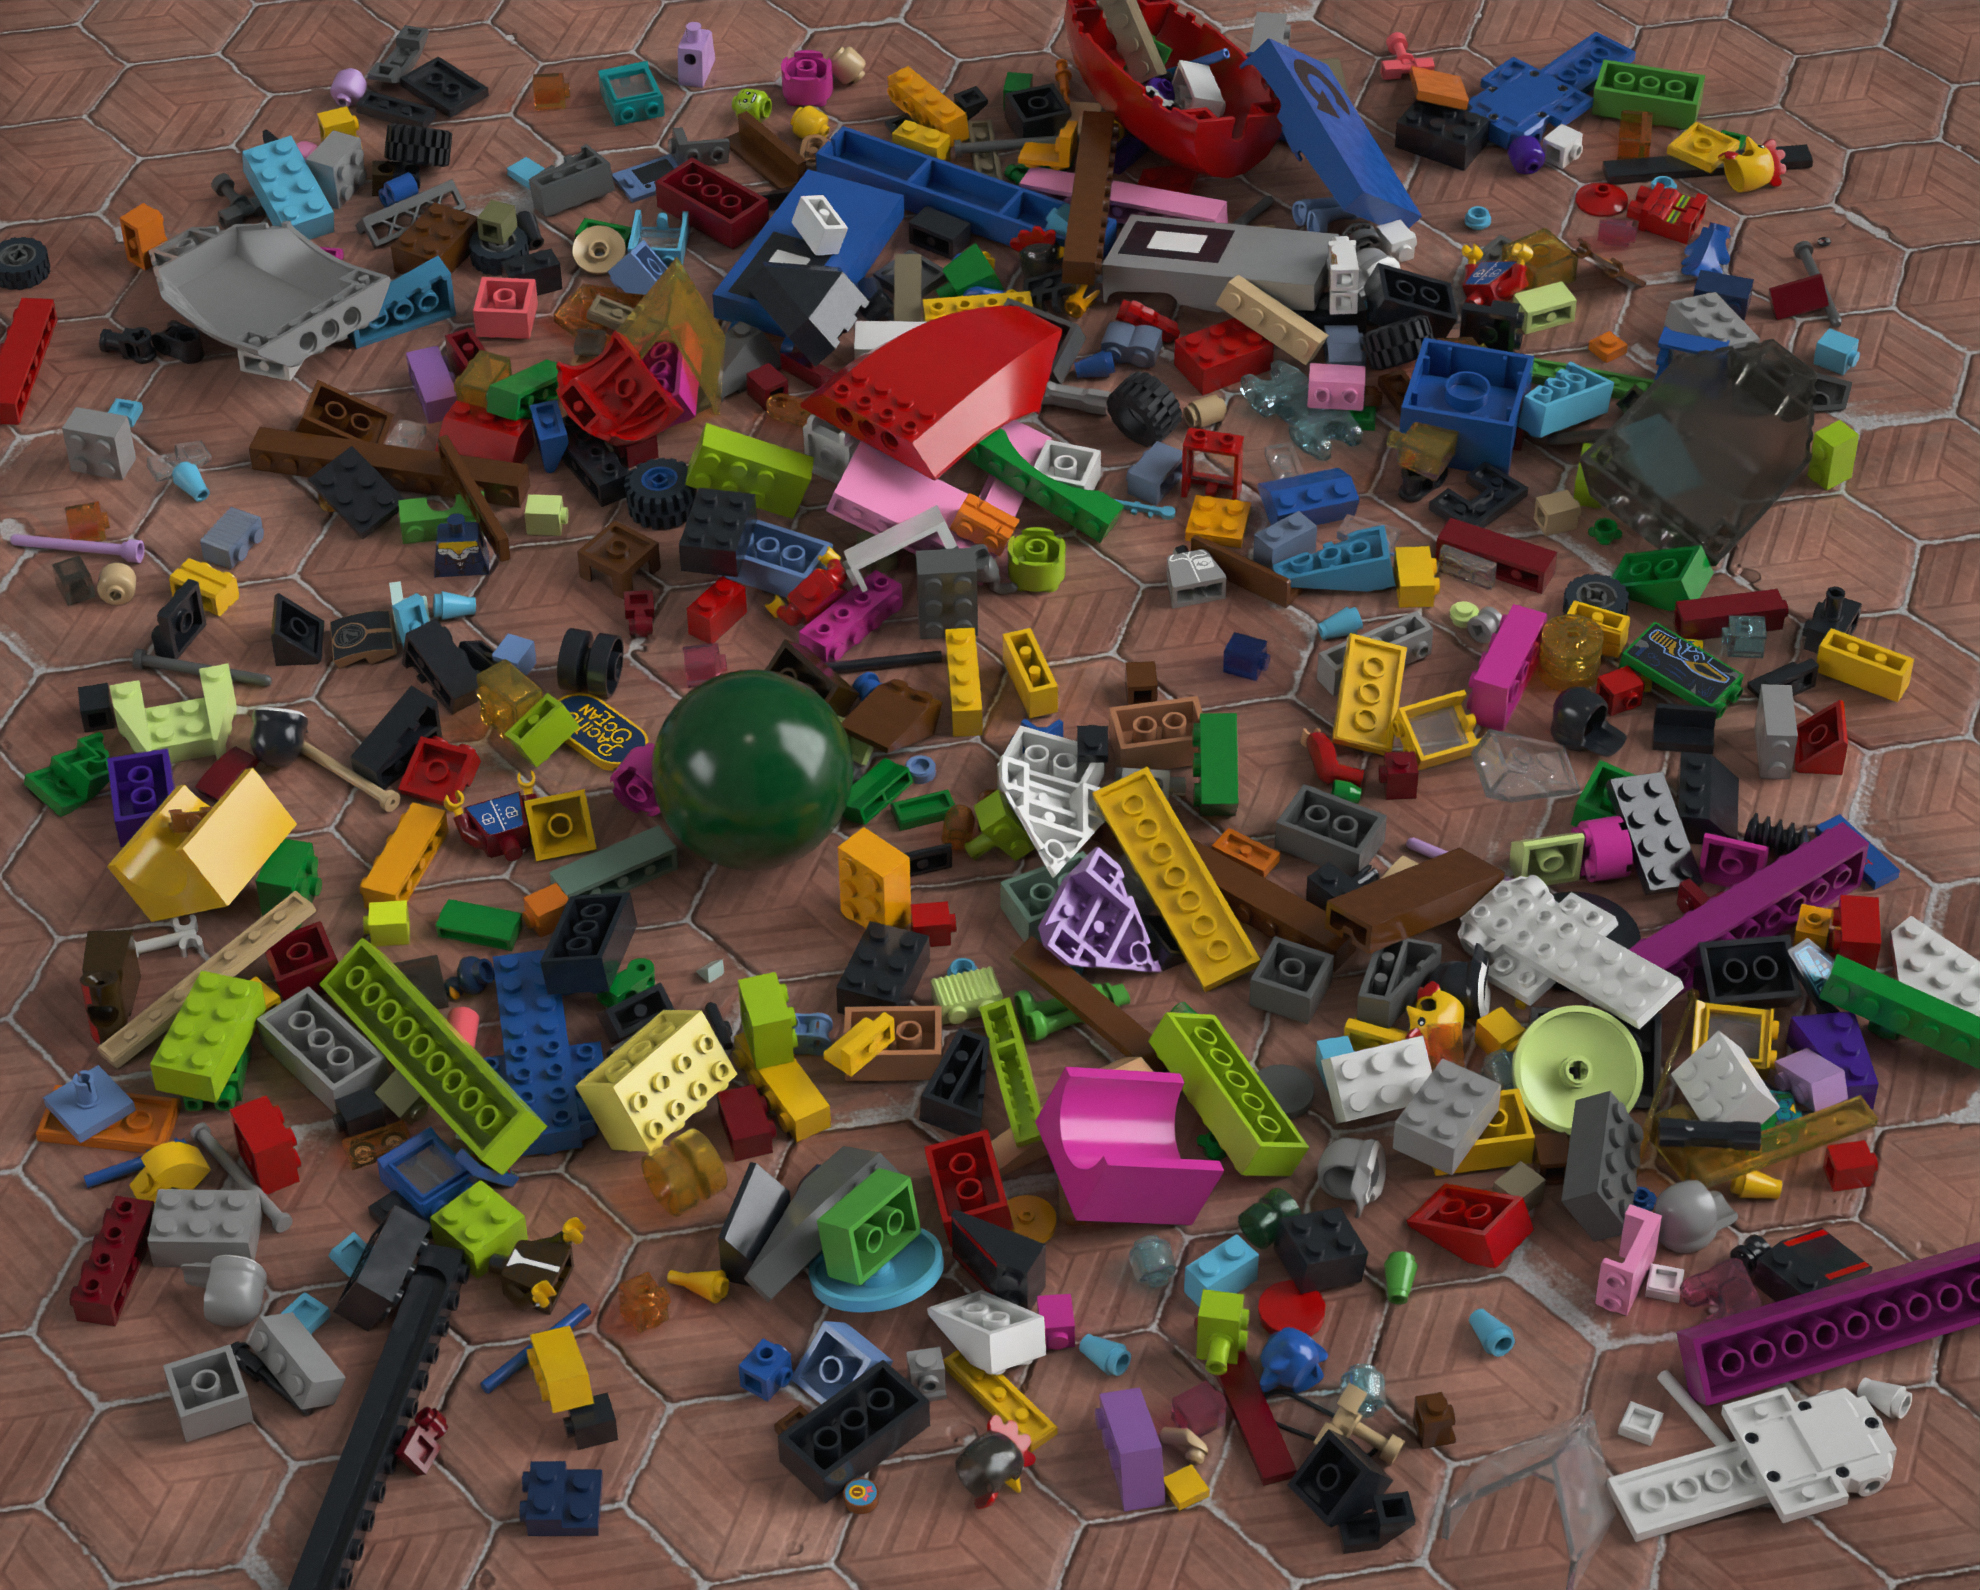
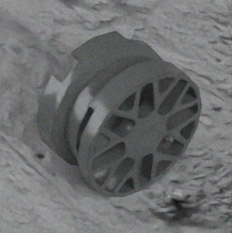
[1342,221,1383,252]

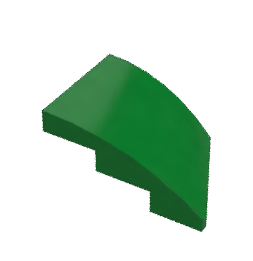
[24,732,110,817]

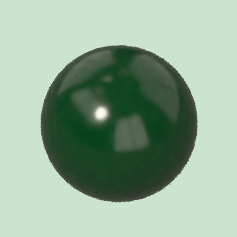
[651,669,853,871]

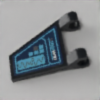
[1784,938,1840,1014]

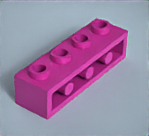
[799,570,903,663]

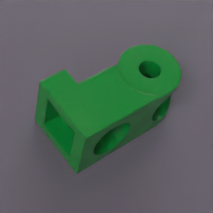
[597,958,656,1008]

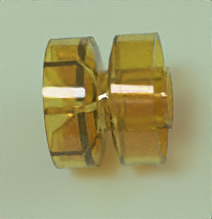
[641,1129,728,1217]

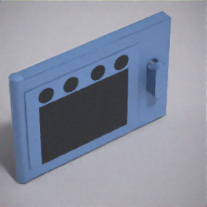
[612,154,678,203]

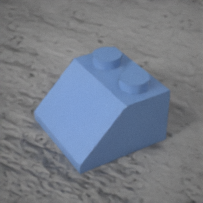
[608,240,679,297]
[791,1321,893,1404]

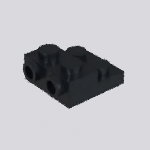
[1459,300,1525,353]
[151,579,207,659]

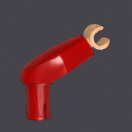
[1300,728,1365,788]

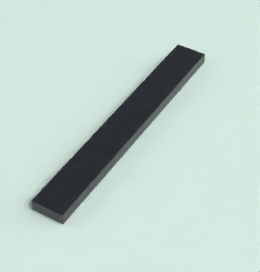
[1602,144,1813,184]

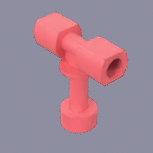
[1380,32,1435,80]

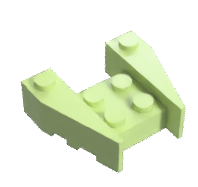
[109,664,237,763]

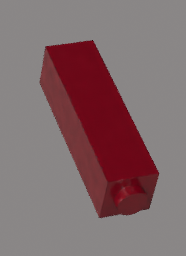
[1673,588,1789,640]

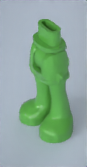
[1014,982,1130,1042]

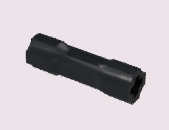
[1657,1117,1761,1151]

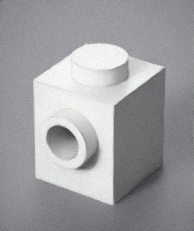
[1542,124,1583,169]
[1376,220,1417,263]

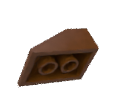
[294,380,394,444]
[841,679,943,754]

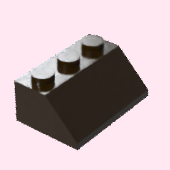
[765,639,860,718]

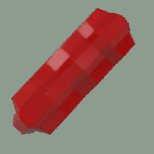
[1115,299,1180,343]

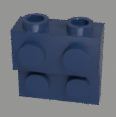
[519,1461,603,1536]

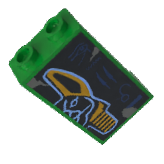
[1618,621,1744,720]

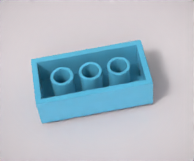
[242,136,334,240]

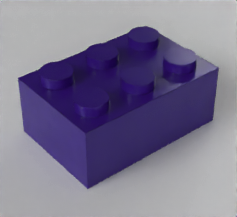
[107,748,175,847]

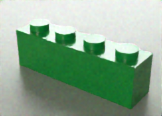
[486,359,559,421]

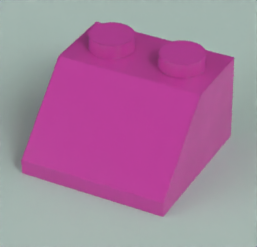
[1699,833,1769,888]

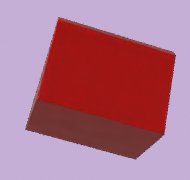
[1794,699,1848,775]

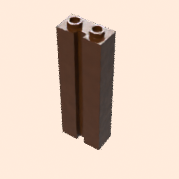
[1324,847,1505,954]

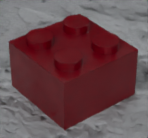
[264,921,338,1001]

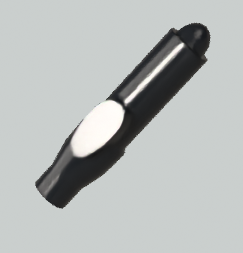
[705,1002,733,1050]

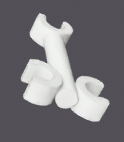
[134,914,204,958]

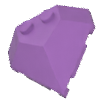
[1038,847,1162,973]

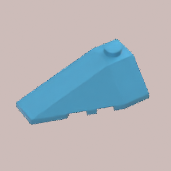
[1273,525,1396,592]

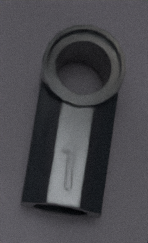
[857,276,894,321]

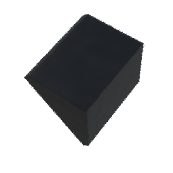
[271,593,325,666]

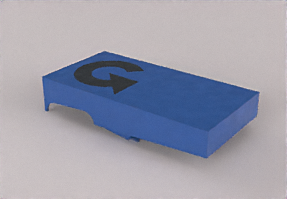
[1239,38,1422,229]

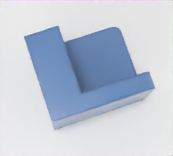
[492,633,537,684]

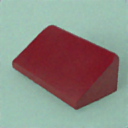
[1769,273,1829,320]
[781,352,836,389]

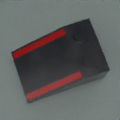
[951,1209,1046,1311]
[1753,1228,1873,1302]

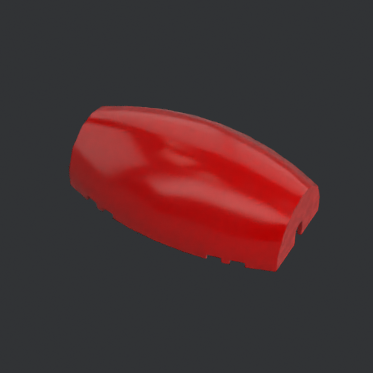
[1064,0,1283,179]

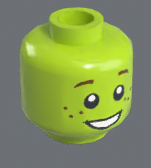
[732,88,772,123]

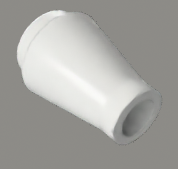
[1857,1377,1912,1419]

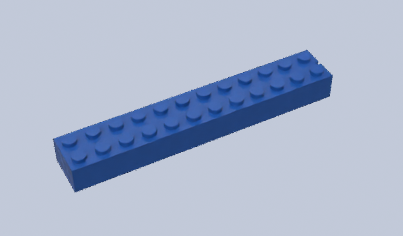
[816,126,1117,264]

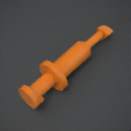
[1055,59,1072,106]

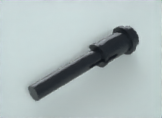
[231,1341,315,1416]

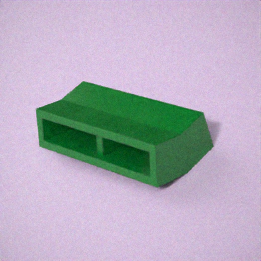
[842,757,914,825]
[435,899,523,951]

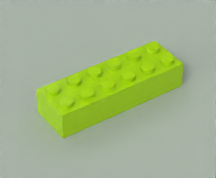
[1148,1012,1310,1176]

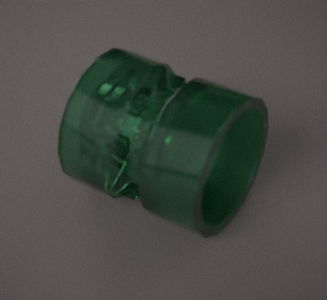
[1238,1188,1301,1249]

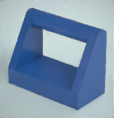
[529,399,569,473]

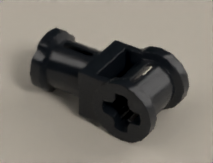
[99,327,157,364]

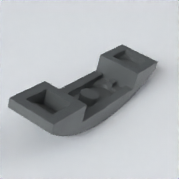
[367,25,429,83]

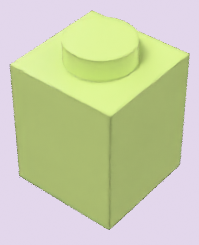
[524,494,568,536]

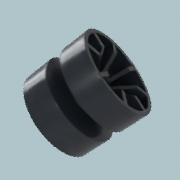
[557,628,624,697]

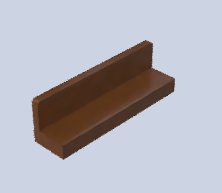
[724,111,807,189]
[1191,535,1303,608]

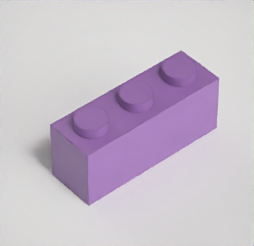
[406,345,464,424]

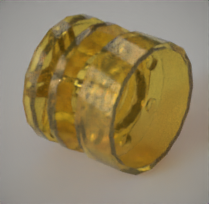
[1538,614,1604,692]

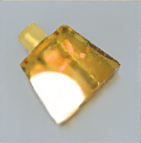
[1386,422,1459,481]

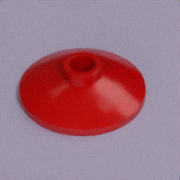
[1575,182,1628,217]

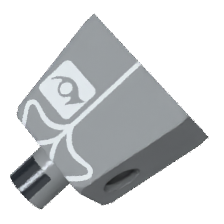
[1166,545,1226,609]

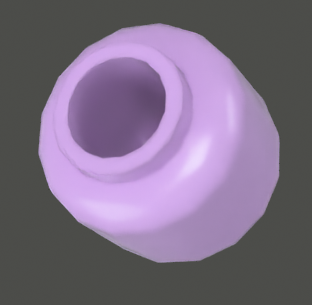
[330,68,367,107]

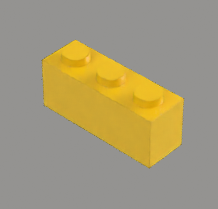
[1002,628,1058,718]
[1816,628,1914,702]
[526,1325,594,1413]

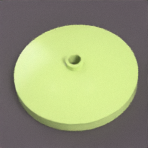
[1512,1005,1643,1136]

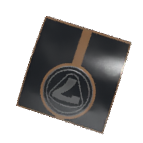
[330,610,397,669]

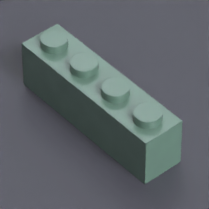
[549,825,678,898]

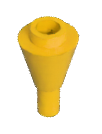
[667,1270,729,1304]

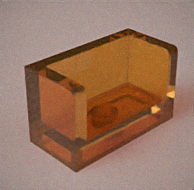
[1617,110,1653,160]

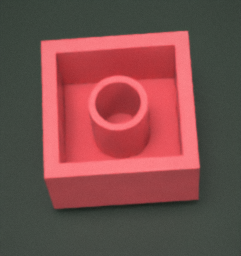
[473,277,538,339]

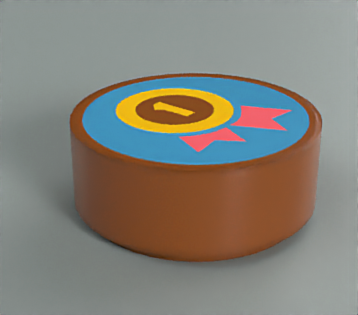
[843,1478,879,1514]

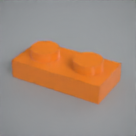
[1211,828,1280,878]

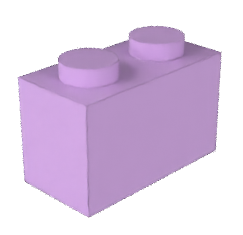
[1774,1048,1848,1112]

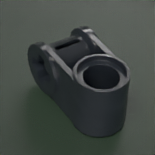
[151,320,204,364]
[1398,454,1449,502]

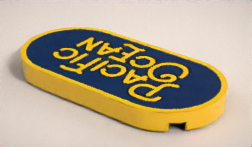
[558,693,648,771]

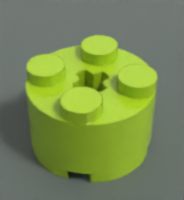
[1008,527,1066,593]

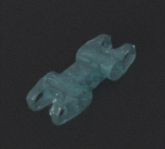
[1240,360,1362,461]

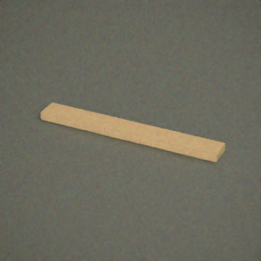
[97,891,316,1070]

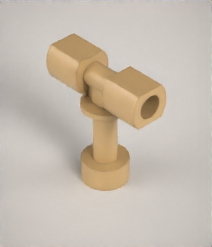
[1313,1383,1405,1465]

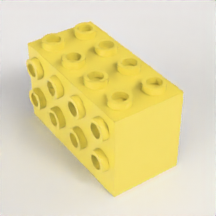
[575,1010,737,1153]

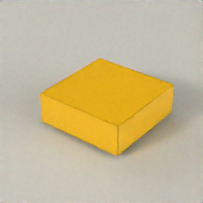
[1164,1464,1210,1511]

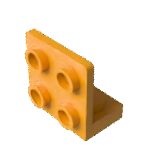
[1018,120,1078,170]

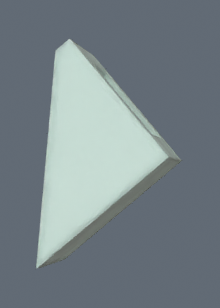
[696,959,724,983]

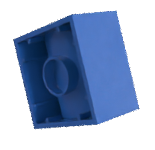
[1397,338,1534,475]

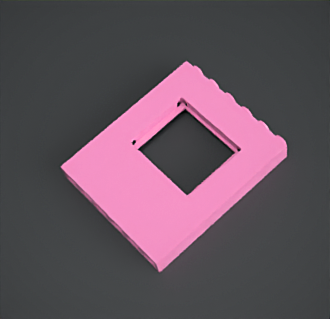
[826,420,1052,586]

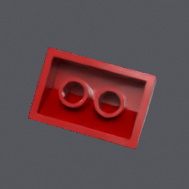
[435,400,534,464]

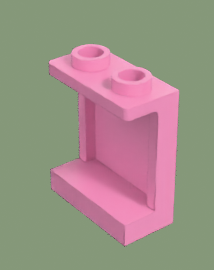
[1307,363,1366,411]
[1595,1204,1662,1316]

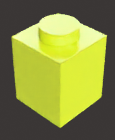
[363,900,410,947]

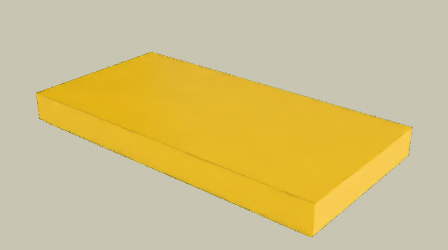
[1331,633,1407,756]

